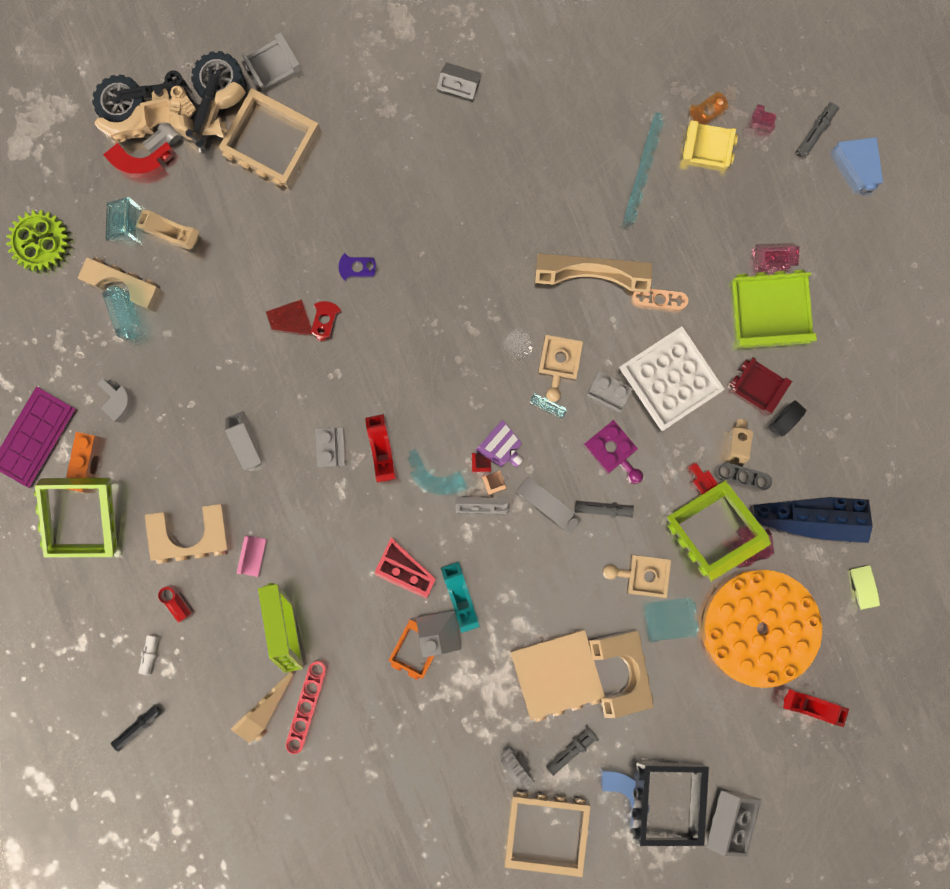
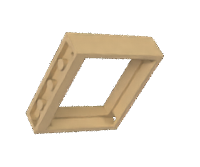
[219,88,320,187]
[504,791,591,877]

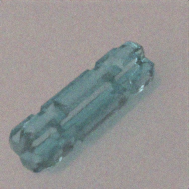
[530,393,567,418]

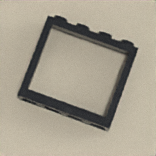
[630,762,709,846]

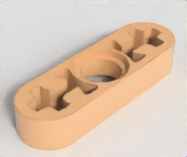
[632,289,688,311]

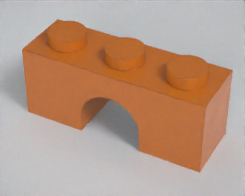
[66,432,101,493]

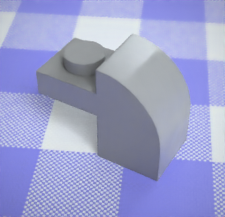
[98,378,132,422]

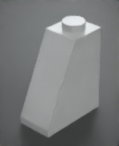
[225,411,262,470]

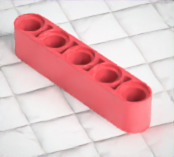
[286,660,328,754]

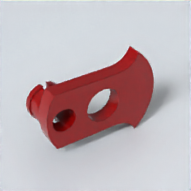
[311,301,341,341]

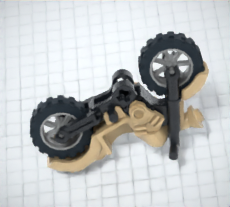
[92,51,246,153]

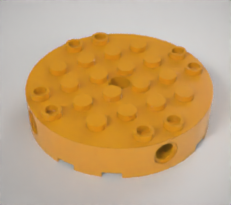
[702,569,822,688]

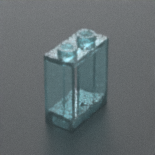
[102,285,144,341]

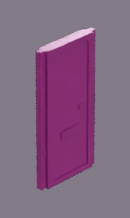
[0,386,76,488]

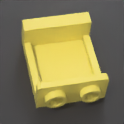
[682,120,738,169]

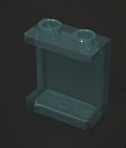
[644,598,699,643]

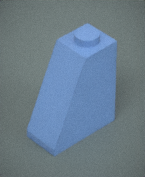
[834,137,883,191]

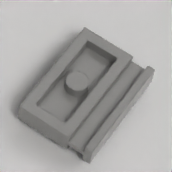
[586,371,633,413]
[315,428,346,468]

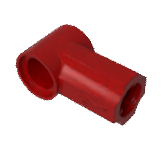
[158,585,193,623]

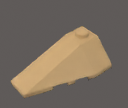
[231,671,295,743]

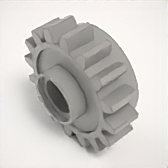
[500,748,535,789]

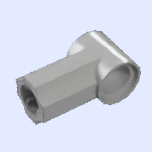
[143,123,182,154]

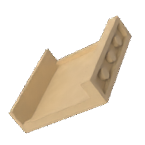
[510,629,605,722]

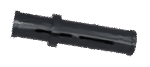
[111,704,163,752]

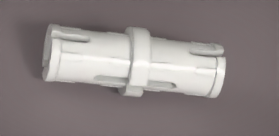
[138,635,159,675]

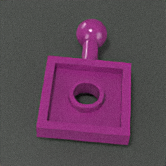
[584,420,643,484]

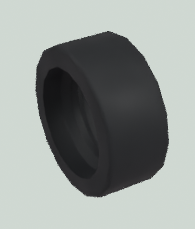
[771,400,807,437]

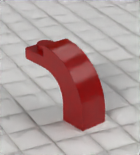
[103,142,175,178]
[365,414,396,483]
[783,689,849,727]

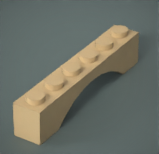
[535,253,652,293]

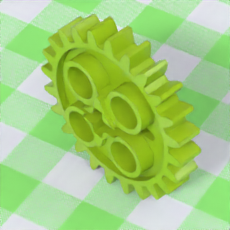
[6,210,70,272]

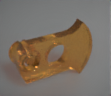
[690,91,728,125]

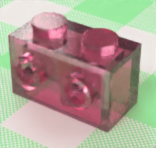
[755,243,800,269]

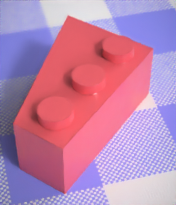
[374,537,436,599]

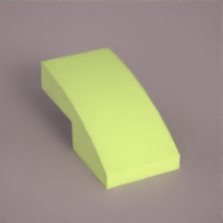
[850,565,880,610]

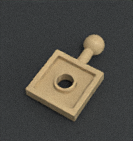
[538,335,583,402]
[603,555,671,598]

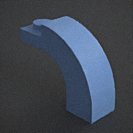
[601,768,649,829]

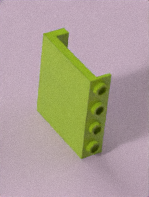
[731,270,817,348]

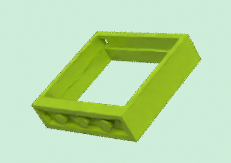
[34,478,118,557]
[667,480,771,582]
[258,583,304,673]

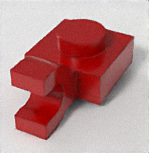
[688,462,719,495]

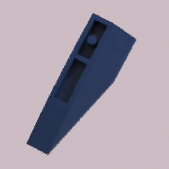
[753,497,873,543]

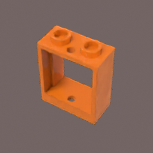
[388,618,434,680]

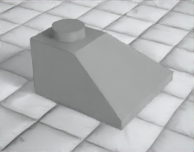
[416,611,461,658]

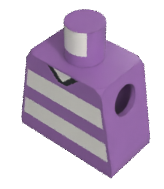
[476,420,524,467]

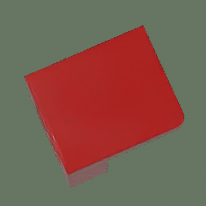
[472,453,491,473]

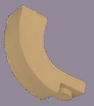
[135,209,200,250]

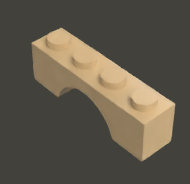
[78,257,160,311]

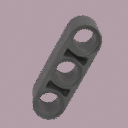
[715,463,772,491]

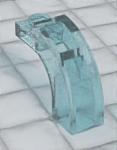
[407,449,468,496]

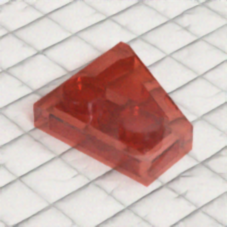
[266,299,313,336]

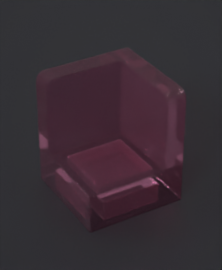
[750,104,776,133]

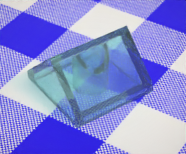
[105,197,137,241]

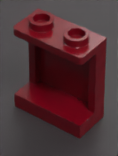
[730,357,793,415]

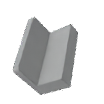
[437,62,481,100]

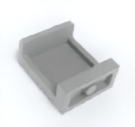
[241,32,302,92]

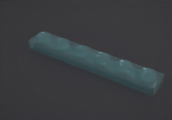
[622,112,664,226]

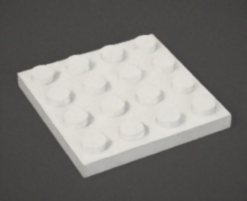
[619,326,725,431]

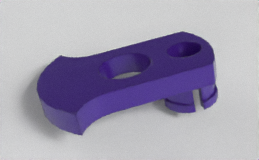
[338,253,377,281]

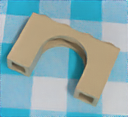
[145,504,230,564]
[590,631,654,718]

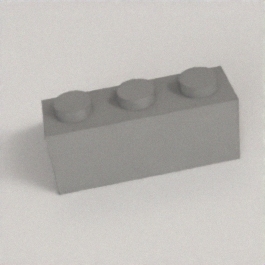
[706,790,762,857]

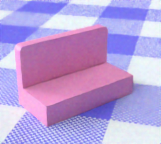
[237,535,267,577]

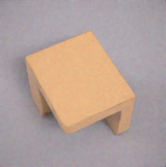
[482,471,507,495]

